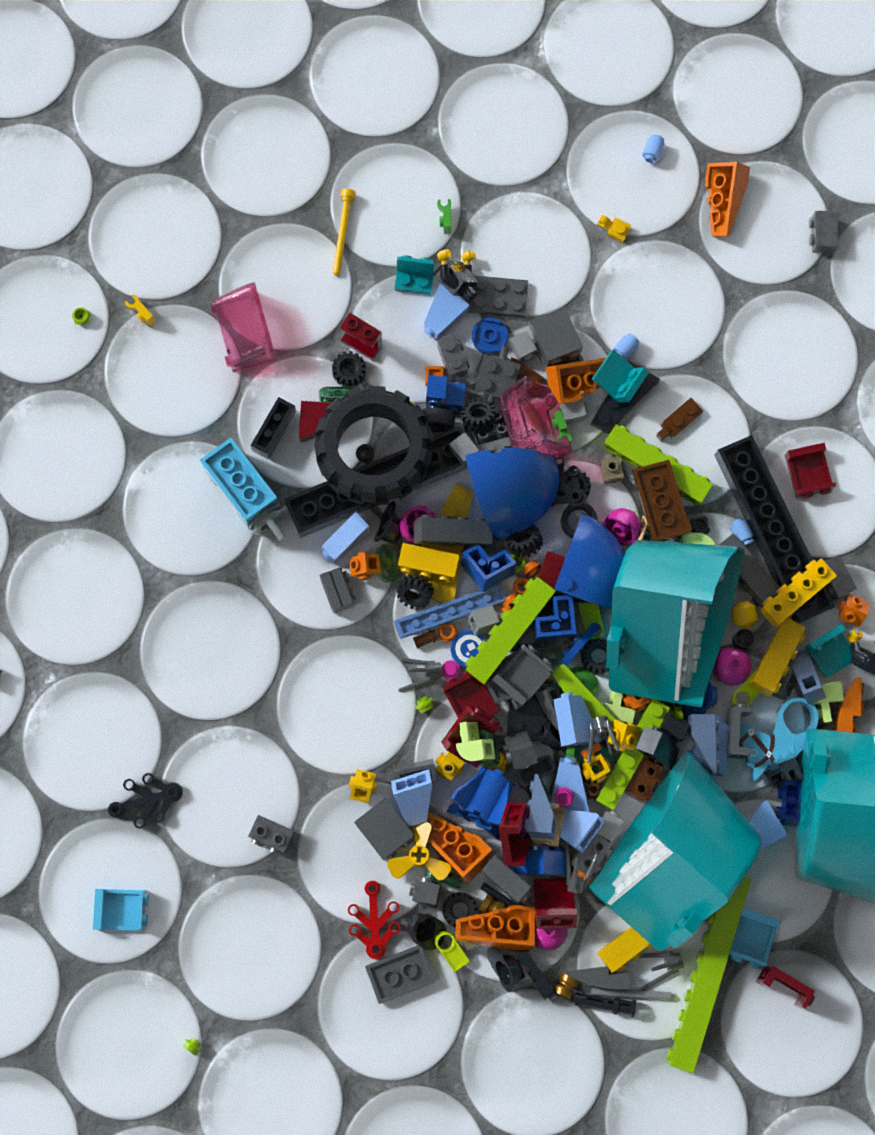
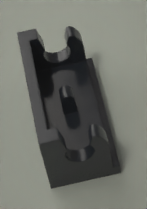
[763,758,804,789]

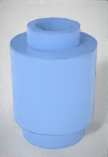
[642,134,665,164]
[613,333,640,361]
[730,518,755,547]

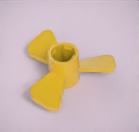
[387,822,452,881]

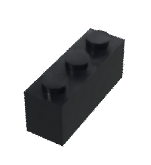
[250,397,296,460]
[636,726,680,770]

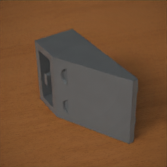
[471,409,518,453]

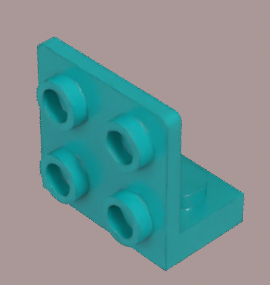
[394,255,434,295]
[592,350,649,403]
[805,623,851,679]

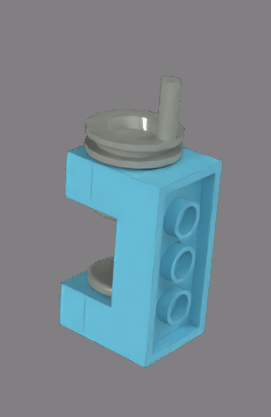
[200,438,286,541]

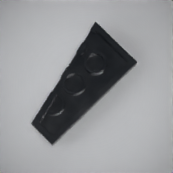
[590,361,660,434]

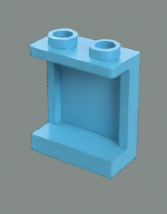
[93,889,149,931]
[729,908,781,970]

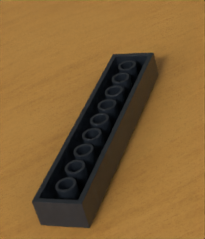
[284,426,468,538]
[714,435,835,624]

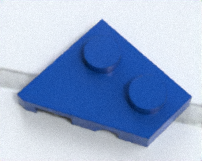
[560,622,600,666]

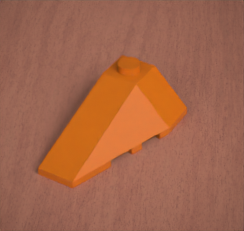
[705,162,750,237]
[546,355,623,404]
[427,812,493,884]
[455,905,535,952]

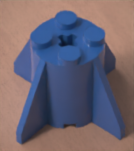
[446,766,515,840]

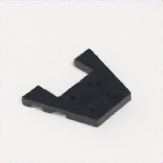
[490,694,547,750]

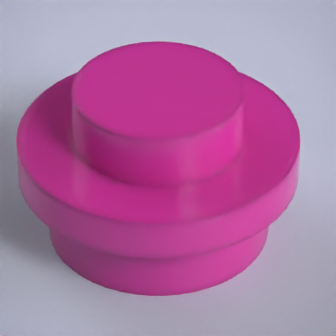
[441,660,460,680]
[554,787,574,807]

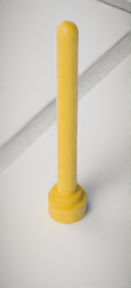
[333,189,356,276]

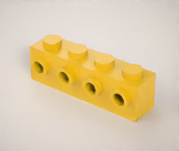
[760,558,837,628]
[748,618,806,697]

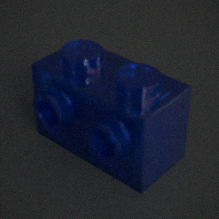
[776,780,802,827]

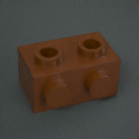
[623,756,664,804]

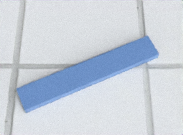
[394,583,507,639]

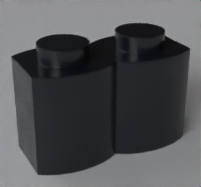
[659,713,690,744]
[514,755,556,788]

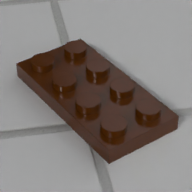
[632,460,691,541]

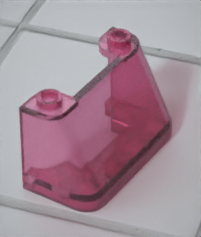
[210,282,276,372]
[500,376,573,457]

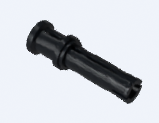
[574,992,636,1018]

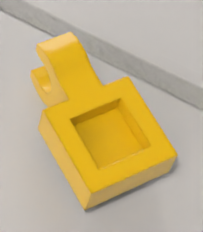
[597,215,631,243]
[125,295,155,327]

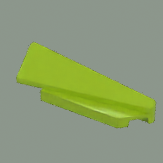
[552,664,615,746]

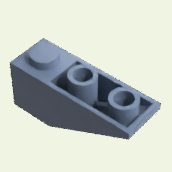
[790,649,827,705]
[688,714,720,775]
[525,774,557,840]

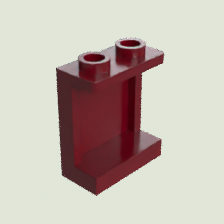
[340,313,382,361]
[784,442,836,499]
[443,671,500,718]
[441,705,503,768]
[499,802,532,867]
[533,878,577,929]
[756,965,815,1009]

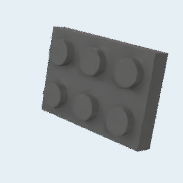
[470,275,528,318]
[365,945,435,1004]

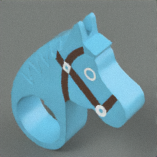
[739,698,819,781]

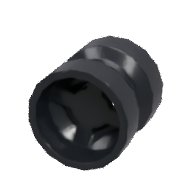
[732,629,754,650]

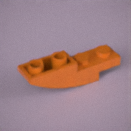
[833,677,864,733]

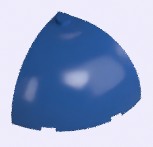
[465,448,560,539]
[554,513,625,609]

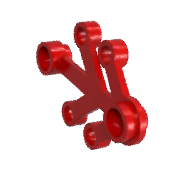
[348,881,401,959]

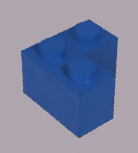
[426,375,466,413]
[461,544,516,592]
[534,595,576,641]
[514,846,567,876]

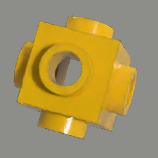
[607,719,641,752]
[435,751,465,781]
[581,754,611,783]
[349,769,378,804]

